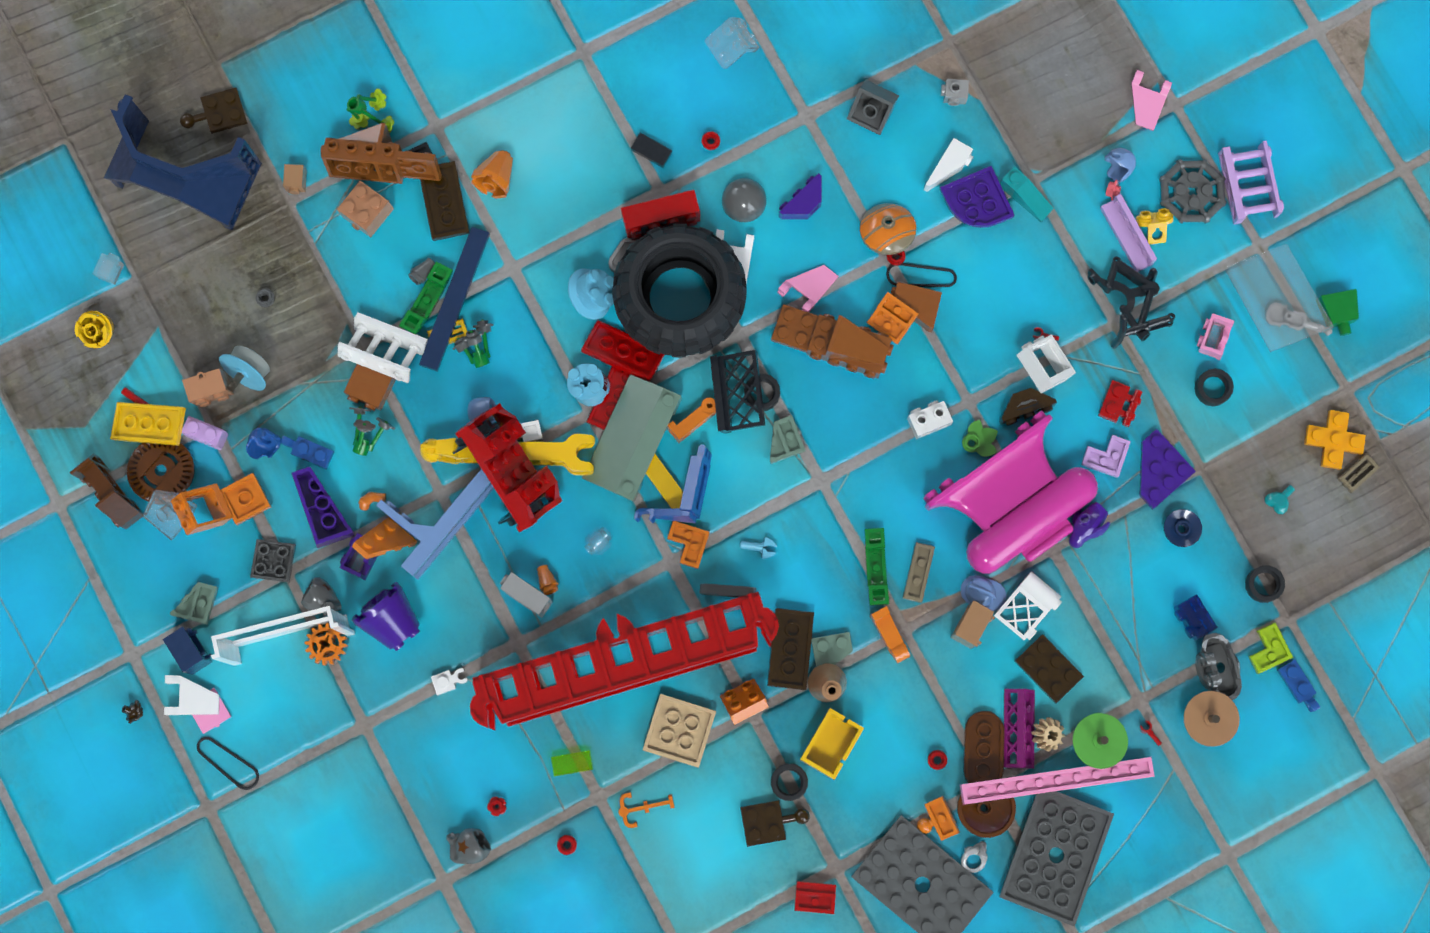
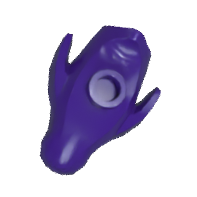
[1068,502,1110,548]

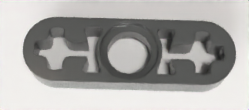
[700,584,756,597]

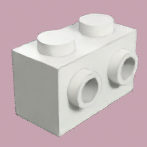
[907,400,953,439]

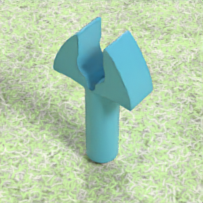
[740,537,777,559]

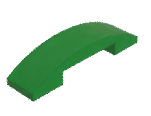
[399,262,453,335]
[865,528,889,605]

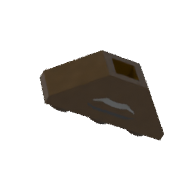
[999,388,1057,426]

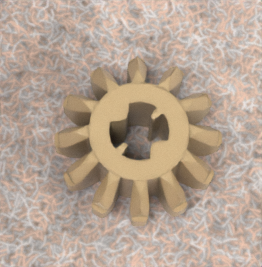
[1031,717,1066,751]

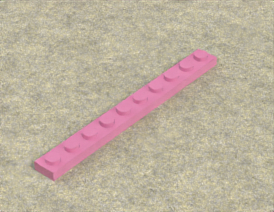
[960,757,1155,805]

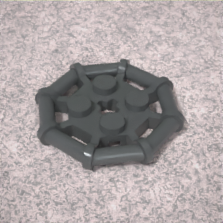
[1159,159,1227,224]

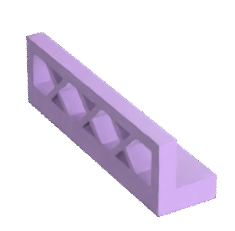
[1100,194,1157,272]

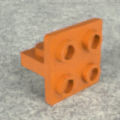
[720,679,769,725]

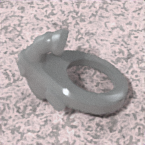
[961,841,988,873]

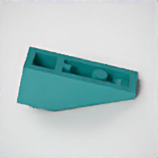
[1000,166,1054,222]

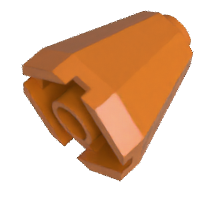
[471,150,513,199]

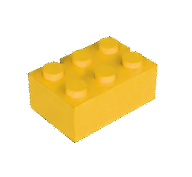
[800,708,864,780]

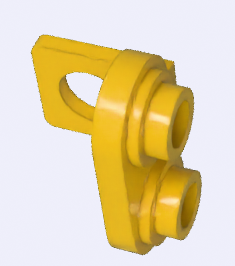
[1136,208,1173,245]

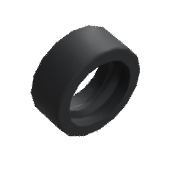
[1194,368,1234,407]
[744,374,780,411]
[1245,565,1285,603]
[771,763,808,801]

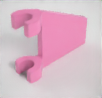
[1131,70,1172,131]
[777,265,839,313]

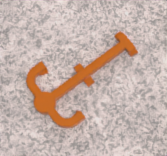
[618,792,675,828]

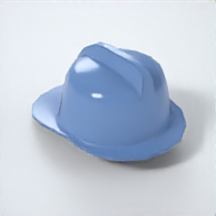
[961,575,1006,611]

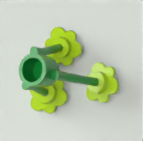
[347,89,394,133]

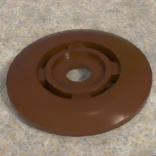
[127,443,195,504]

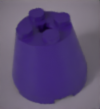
[352,582,420,651]

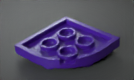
[939,166,1015,228]

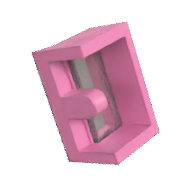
[1197,313,1234,361]

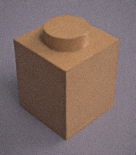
[283,164,307,194]

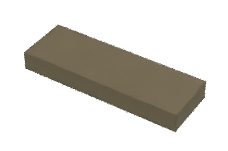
[903,542,935,603]

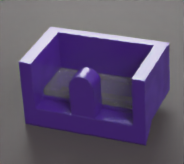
[339,533,378,581]

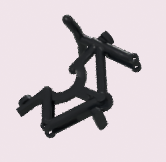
[1087,256,1175,349]

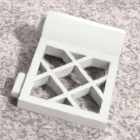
[994,571,1062,640]

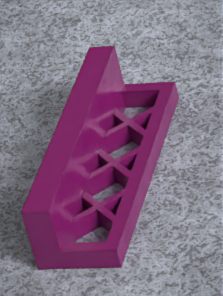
[1004,689,1035,769]

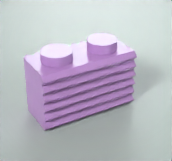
[182,416,228,450]

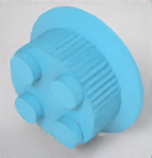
[568,269,614,320]

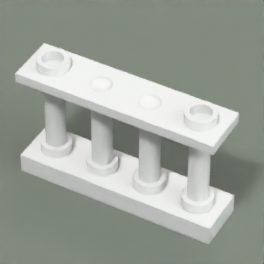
[338,313,428,383]

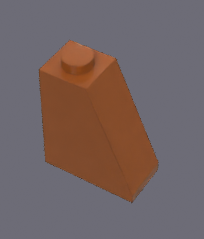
[891,282,942,333]

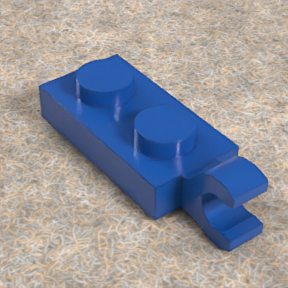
[280,436,335,470]
[1277,660,1320,712]

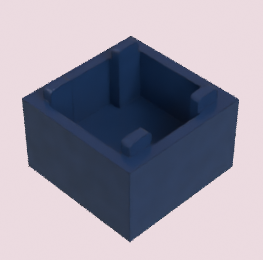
[162,626,212,675]

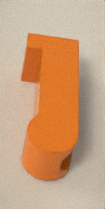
[667,397,716,443]
[870,606,910,664]

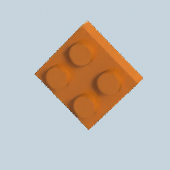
[220,473,271,525]

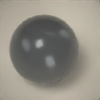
[722,178,767,222]

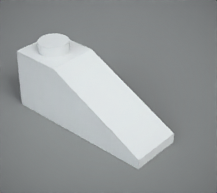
[924,138,973,192]

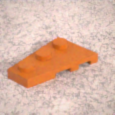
[352,517,417,559]

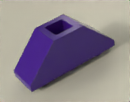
[779,173,822,219]

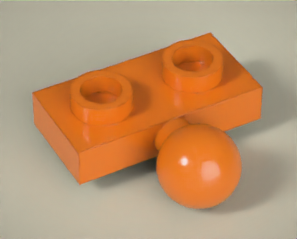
[917,796,960,841]

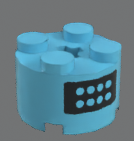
[567,363,610,406]

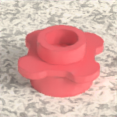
[1106,180,1121,201]

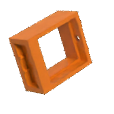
[171,483,233,535]

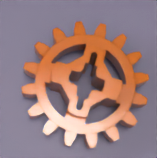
[304,623,348,666]

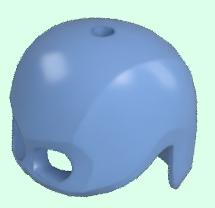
[1104,148,1136,183]
[467,397,496,424]

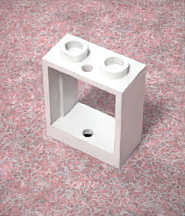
[1017,335,1076,393]

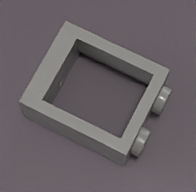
[500,572,553,618]

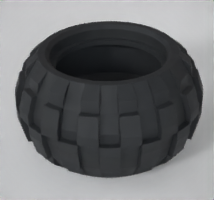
[612,224,747,358]

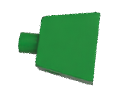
[1316,289,1359,336]

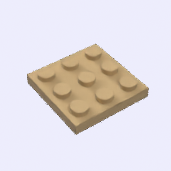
[643,694,716,768]

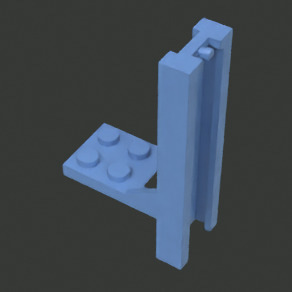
[376,469,494,580]

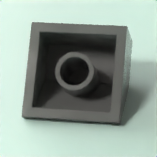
[847,80,899,135]

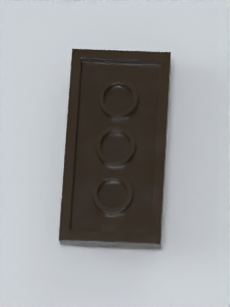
[420,161,470,241]
[767,608,814,690]

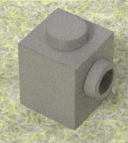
[941,79,969,106]

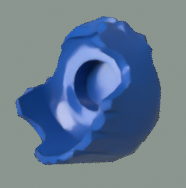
[246,428,281,460]

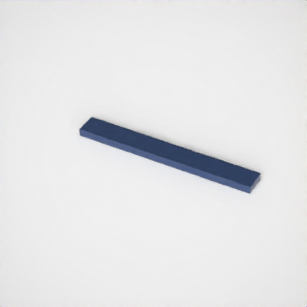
[419,227,490,372]

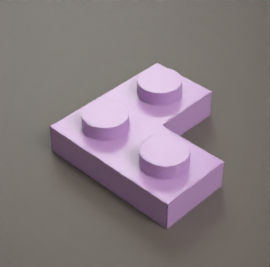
[1081,435,1131,478]

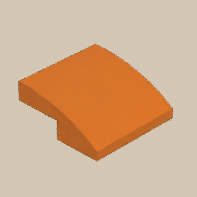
[867,292,919,345]

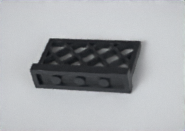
[710,350,765,434]

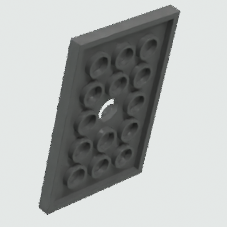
[999,791,1114,927]
[851,815,994,933]

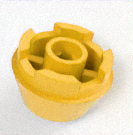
[75,311,114,348]

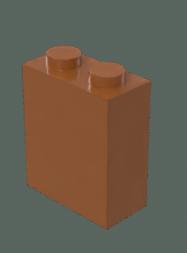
[344,364,396,411]

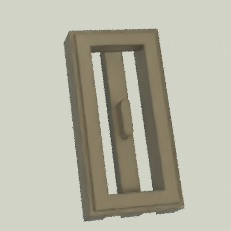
[1338,453,1380,493]

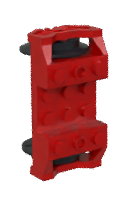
[452,403,563,532]

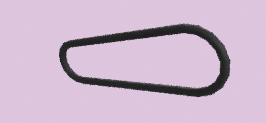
[886,263,957,287]
[197,737,259,790]

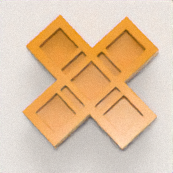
[1304,410,1366,470]

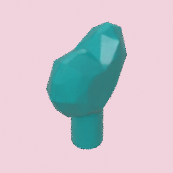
[1265,485,1295,514]

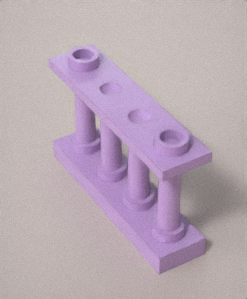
[1218,141,1284,225]

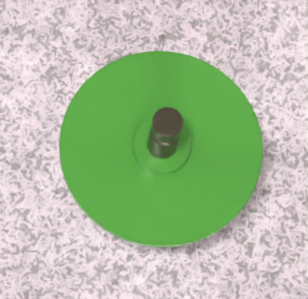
[1073,713,1128,769]

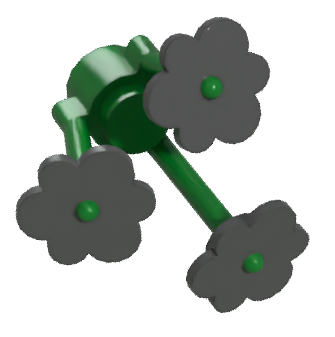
[349,407,396,456]

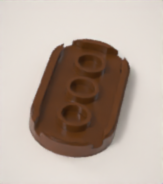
[963,711,1004,783]

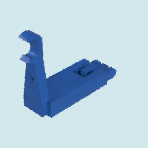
[634,445,712,523]

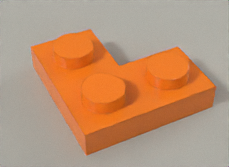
[667,521,710,569]

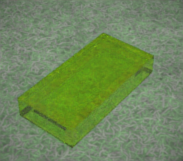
[551,750,593,777]

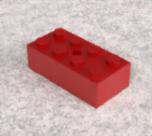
[621,190,700,240]

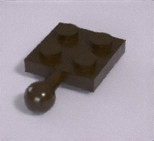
[180,87,248,134]
[740,800,810,847]

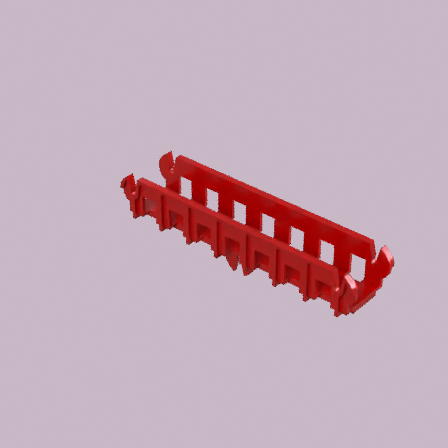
[470,592,779,731]

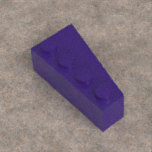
[292,467,354,549]

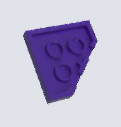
[1139,429,1196,510]

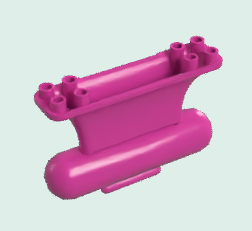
[923,411,1098,574]

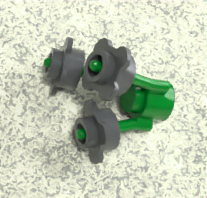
[452,319,494,368]

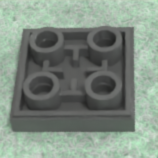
[250,539,296,583]

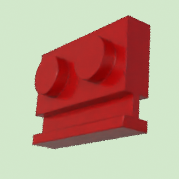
[794,881,836,914]

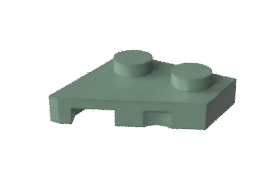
[770,415,805,464]
[170,582,218,625]
[811,632,853,667]

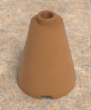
[808,663,847,702]

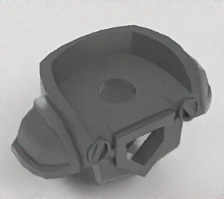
[1195,633,1242,700]

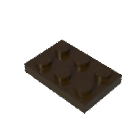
[1014,634,1084,704]

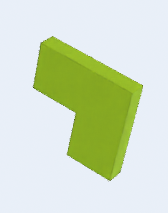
[1249,622,1293,674]

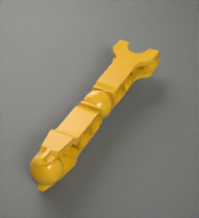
[420,434,595,475]

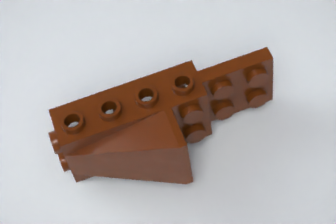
[321,123,442,184]
[771,304,894,379]

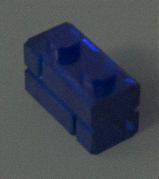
[1174,594,1218,641]

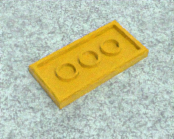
[110,402,186,446]

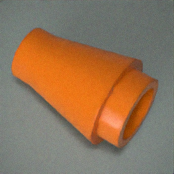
[537,565,559,595]

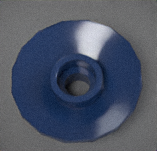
[1164,509,1202,547]

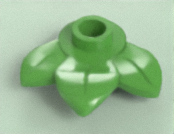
[962,420,998,457]

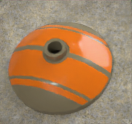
[860,203,916,255]

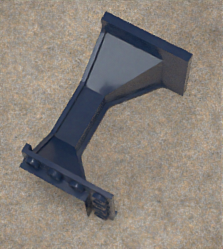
[104,94,262,230]

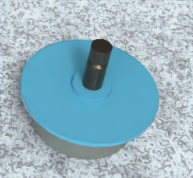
[219,346,270,392]

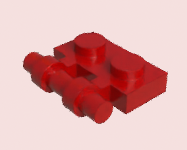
[1098,380,1142,427]

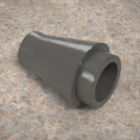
[408,258,435,285]

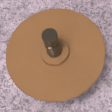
[1184,691,1240,747]

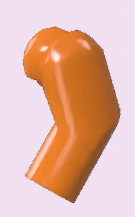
[358,492,386,511]

